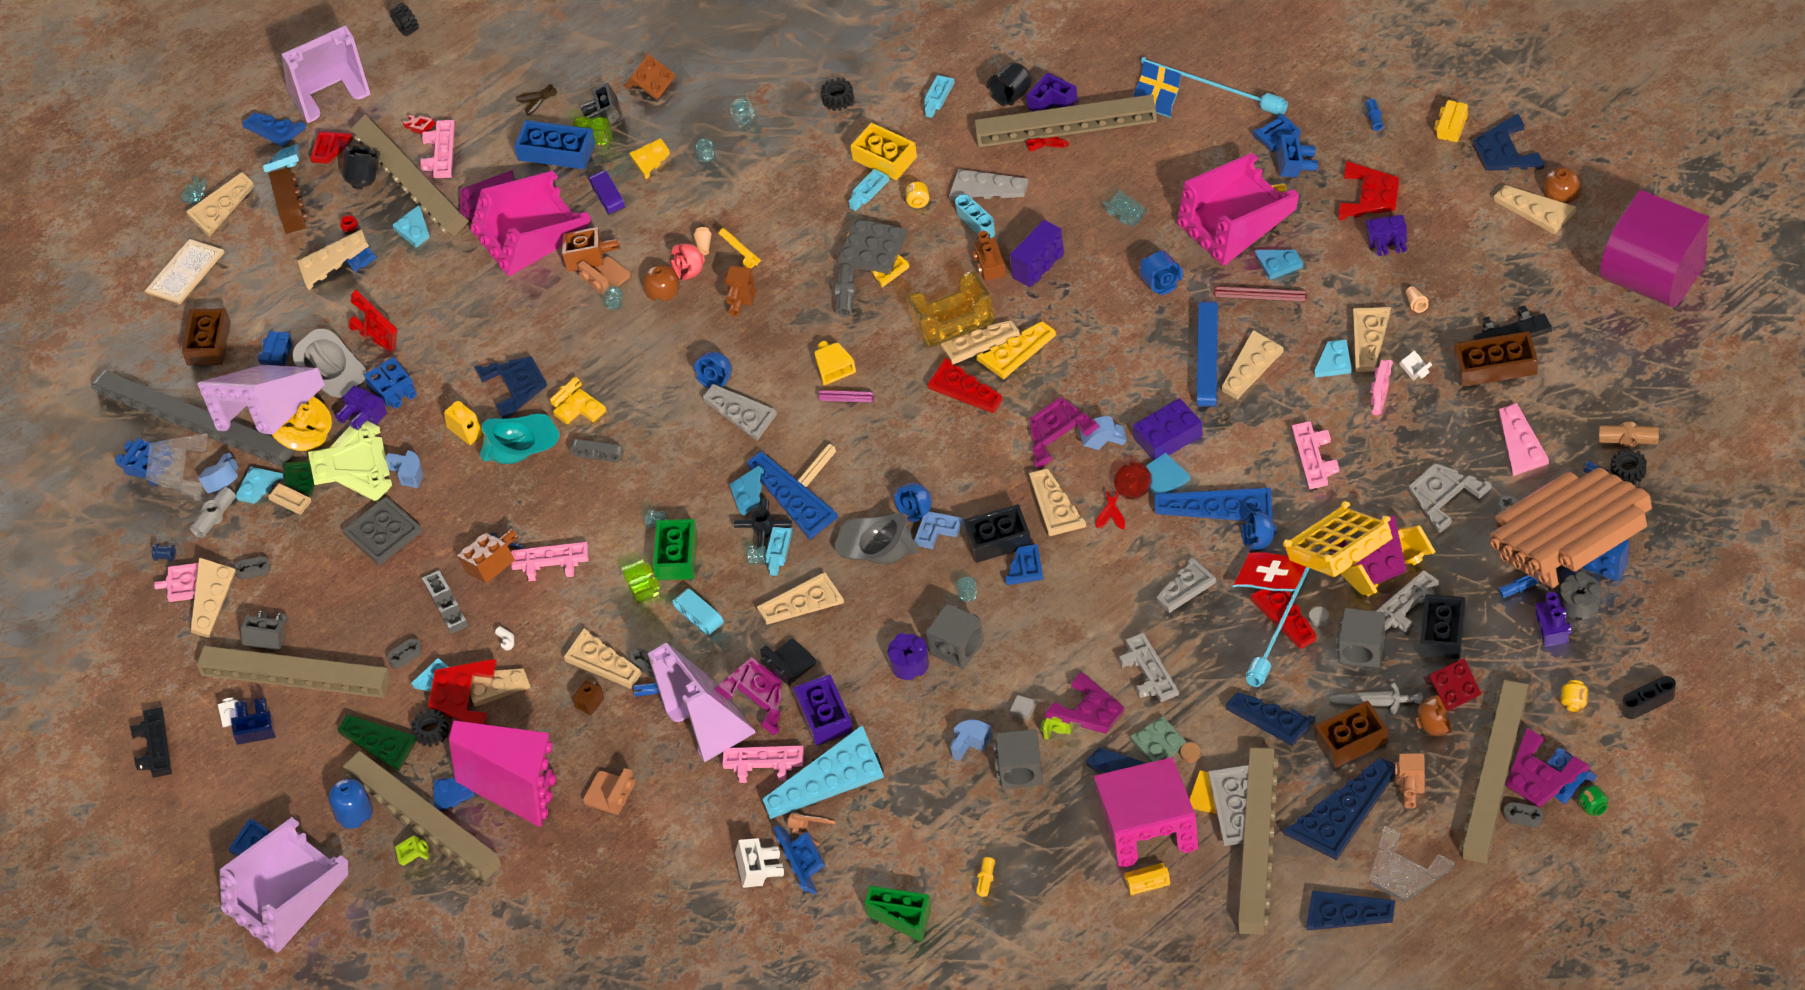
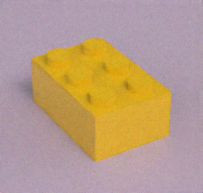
[851,123,917,181]

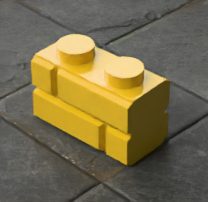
[1434,100,1468,142]

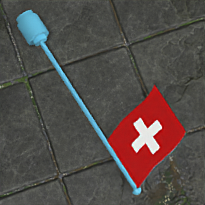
[1233,552,1310,687]

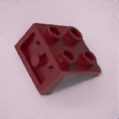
[1423,658,1482,711]

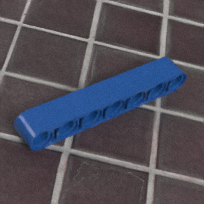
[1197,301,1218,407]

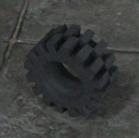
[389,3,419,36]
[821,78,854,111]
[1611,448,1647,485]
[411,709,449,747]

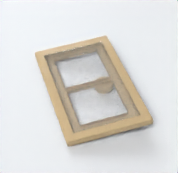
[144,239,224,304]

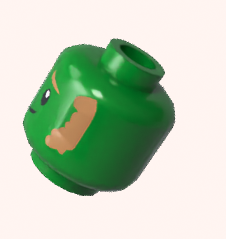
[1578,785,1609,816]

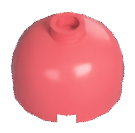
[671,243,705,281]

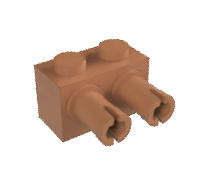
[1395,754,1425,809]

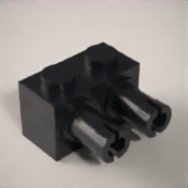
[581,83,623,128]

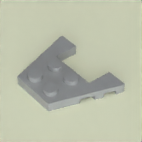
[1409,463,1491,533]

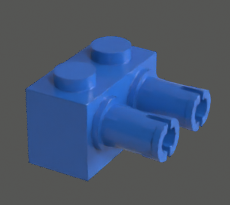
[1276,134,1318,177]

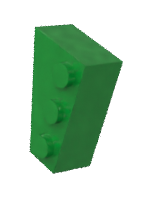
[865,886,932,942]

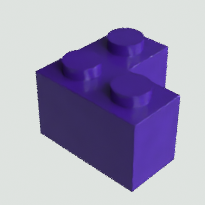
[1026,73,1078,112]

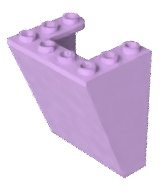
[282,25,371,123]
[198,365,325,434]
[648,643,756,762]
[220,817,348,953]

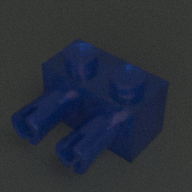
[231,698,276,745]

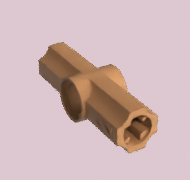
[1599,422,1659,448]

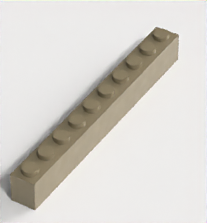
[975,94,1157,147]
[351,114,469,236]
[197,646,391,698]
[1460,680,1528,864]
[1239,748,1279,935]
[343,751,502,882]

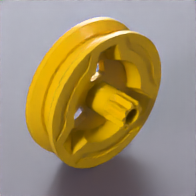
[272,397,332,451]

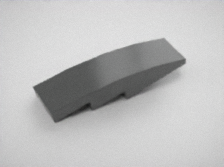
[422,570,468,634]

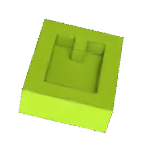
[1041,717,1073,740]
[395,835,429,866]

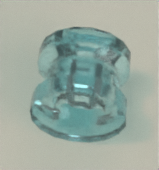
[695,139,715,162]
[604,287,623,310]
[645,508,666,528]
[748,546,766,565]
[957,577,977,602]

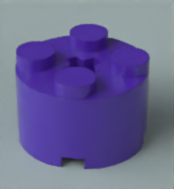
[887,633,929,680]

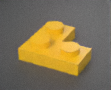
[553,388,606,424]

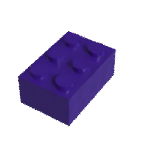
[1010,220,1064,288]
[1133,398,1203,461]
[793,674,853,746]

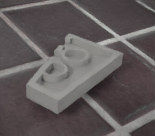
[1157,557,1216,613]

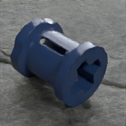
[152,544,176,562]

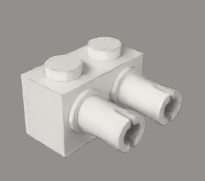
[735,838,784,888]

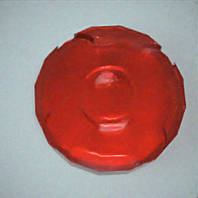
[1114,462,1152,500]

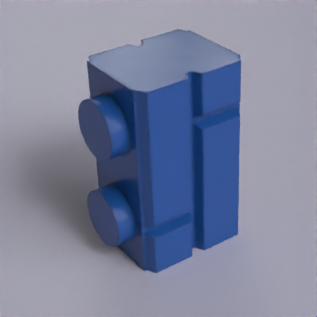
[258,331,293,366]

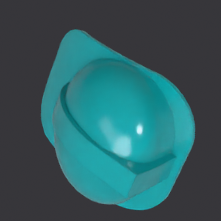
[479,414,560,465]

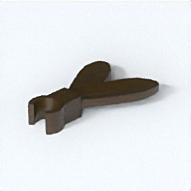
[516,84,557,115]

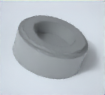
[1309,607,1329,627]

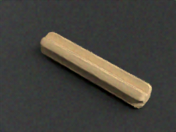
[797,444,836,487]

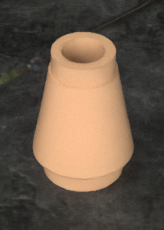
[693,227,712,255]
[1406,286,1428,313]

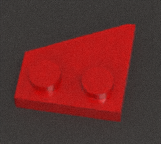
[310,132,353,164]

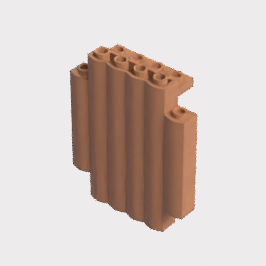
[1489,468,1652,588]

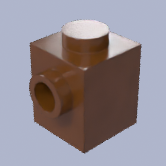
[572,680,604,716]

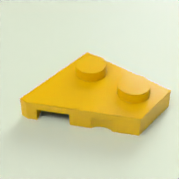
[629,138,670,179]

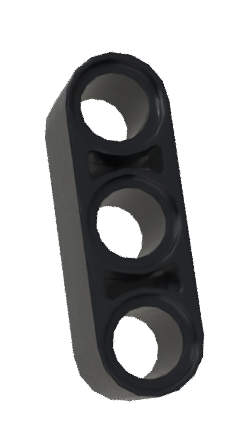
[1622,676,1676,719]

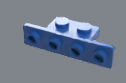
[774,825,825,894]

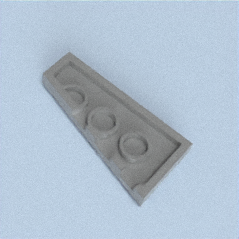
[949,169,1029,201]
[703,384,777,441]
[1208,765,1249,846]

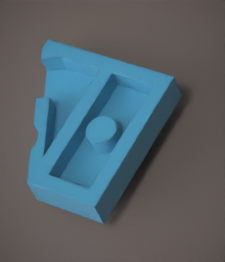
[1254,250,1303,280]
[729,466,764,516]

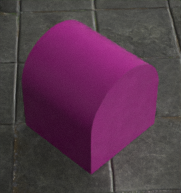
[1600,190,1709,307]

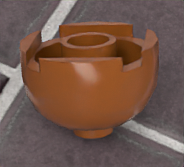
[1543,167,1580,204]
[643,264,680,301]
[1415,695,1452,736]

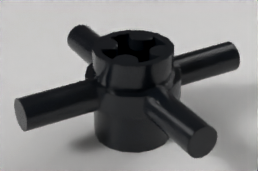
[734,499,792,550]

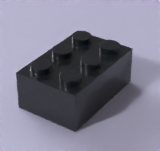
[963,504,1031,563]
[1420,594,1465,660]

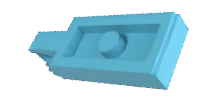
[924,75,955,118]
[849,169,890,211]
[766,527,793,576]

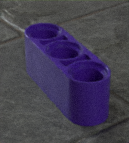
[588,170,625,215]

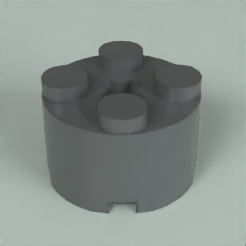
[1560,571,1601,620]

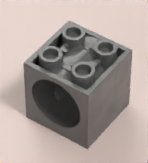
[926,604,984,670]
[1336,608,1385,668]
[993,729,1043,789]

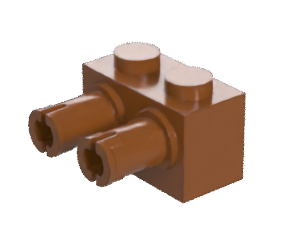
[972,231,1006,281]
[724,266,756,316]

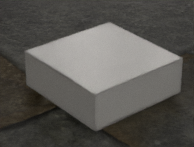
[1010,695,1036,720]

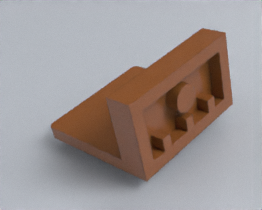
[624,54,676,100]

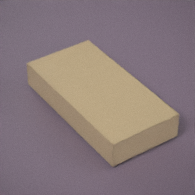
[269,483,311,515]

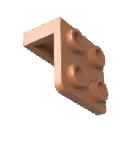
[578,256,631,297]
[583,768,635,815]

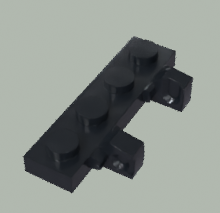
[1474,305,1552,340]
[130,707,172,778]

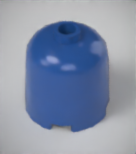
[329,779,373,829]

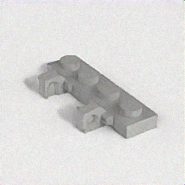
[1376,570,1439,633]
[1119,633,1179,702]

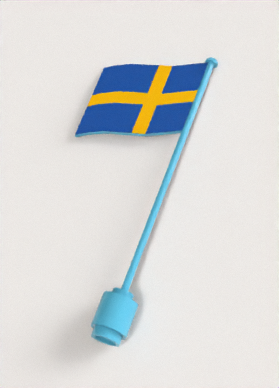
[1134,57,1288,118]

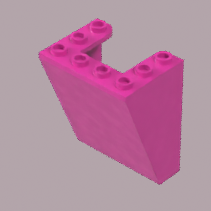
[1177,153,1299,266]
[470,171,591,276]
[449,721,556,827]
[1094,757,1198,868]

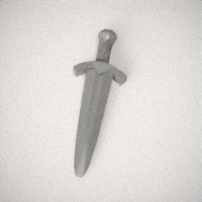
[1330,683,1424,715]

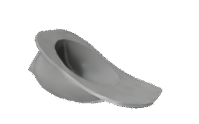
[293,329,366,398]

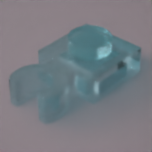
[181,176,208,205]

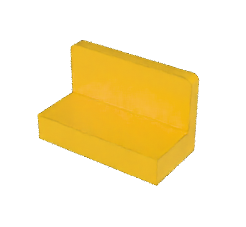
[1124,863,1170,895]

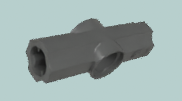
[835,264,856,317]

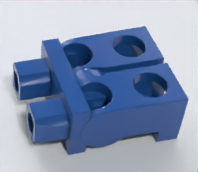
[364,357,417,409]
[115,438,174,486]

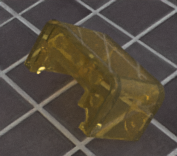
[906,270,994,346]

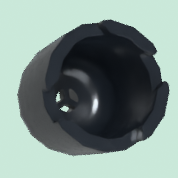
[987,62,1032,106]
[342,145,380,189]

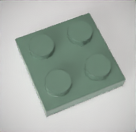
[1130,716,1187,762]

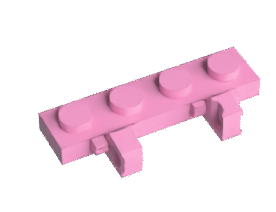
[421,120,455,178]
[1292,421,1339,490]
[511,542,589,582]
[723,746,804,783]

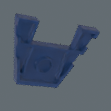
[1473,114,1544,171]
[474,356,547,419]

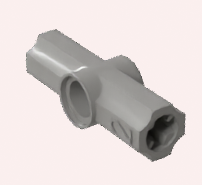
[190,487,236,538]

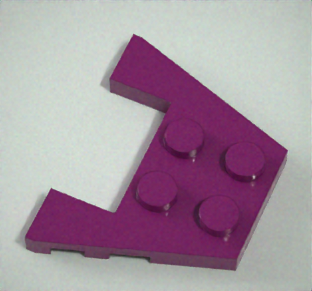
[460,170,514,222]
[1030,397,1100,469]
[1327,515,1406,585]
[714,657,782,735]
[1045,672,1125,734]
[1506,728,1590,807]

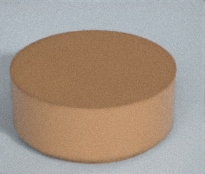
[1180,742,1201,763]

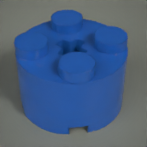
[1140,250,1183,295]

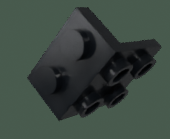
[760,639,816,686]

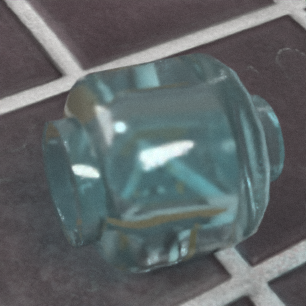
[730,98,755,124]

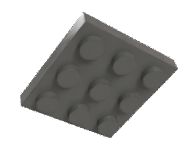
[838,219,908,274]
[342,497,423,566]

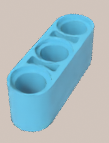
[955,195,995,239]
[672,588,724,635]

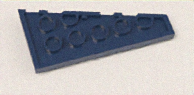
[1283,757,1395,860]

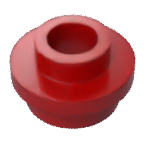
[340,215,358,232]

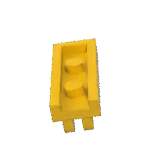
[719,228,761,269]

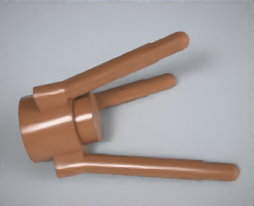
[788,812,836,846]

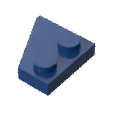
[1005,544,1043,585]
[434,778,475,812]

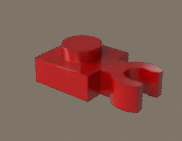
[402,115,435,135]

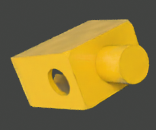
[814,341,856,385]
[444,401,484,445]

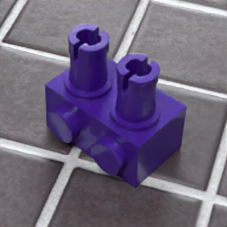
[1366,214,1407,256]
[335,385,387,430]
[1535,592,1572,647]

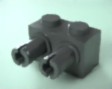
[241,611,288,651]

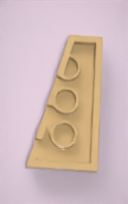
[1494,185,1577,234]
[297,229,369,290]
[1353,307,1391,372]
[937,320,1020,364]
[1222,330,1283,400]
[191,558,236,638]
[757,572,844,624]
[564,628,641,689]

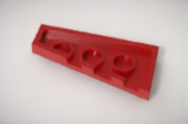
[928,358,1003,414]
[1250,589,1316,650]

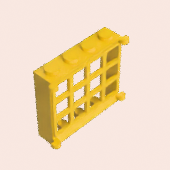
[1283,501,1393,577]

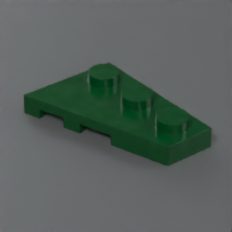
[284,461,315,511]

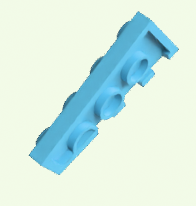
[263,144,300,172]

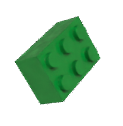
[653,519,698,581]

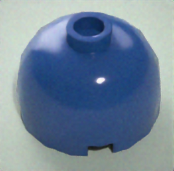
[694,351,732,388]
[894,482,932,522]
[1242,511,1277,550]

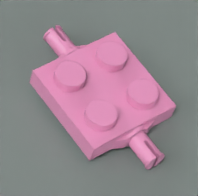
[1370,360,1393,415]
[154,563,199,602]

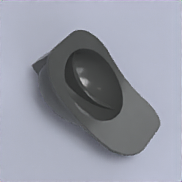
[834,513,918,564]

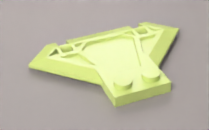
[308,421,392,502]

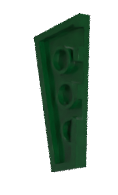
[338,714,417,771]

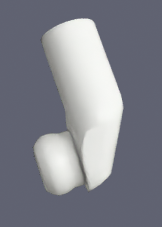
[495,626,514,650]

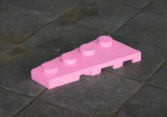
[1499,403,1549,476]

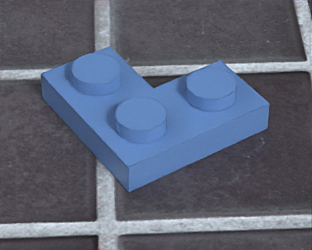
[914,512,963,549]

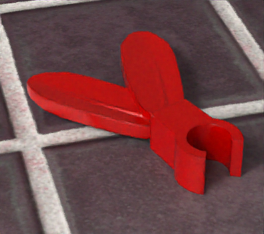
[1026,136,1069,152]
[1096,491,1125,529]

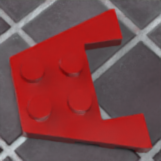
[1339,161,1399,220]
[348,290,398,352]
[428,659,497,725]

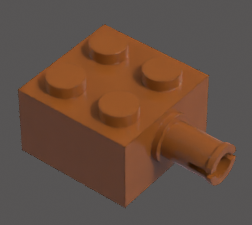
[562,227,620,272]
[457,529,518,583]

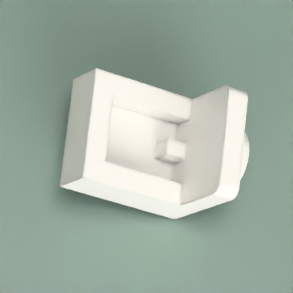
[1399,351,1432,381]
[218,698,243,727]

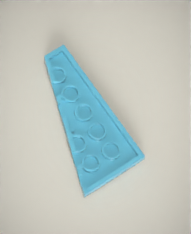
[763,725,884,819]

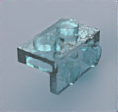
[1102,189,1148,228]

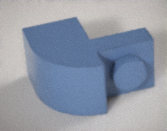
[1080,416,1127,450]
[385,450,423,488]
[198,453,239,494]
[950,720,993,761]

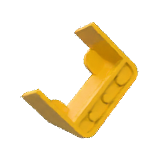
[1340,525,1435,596]

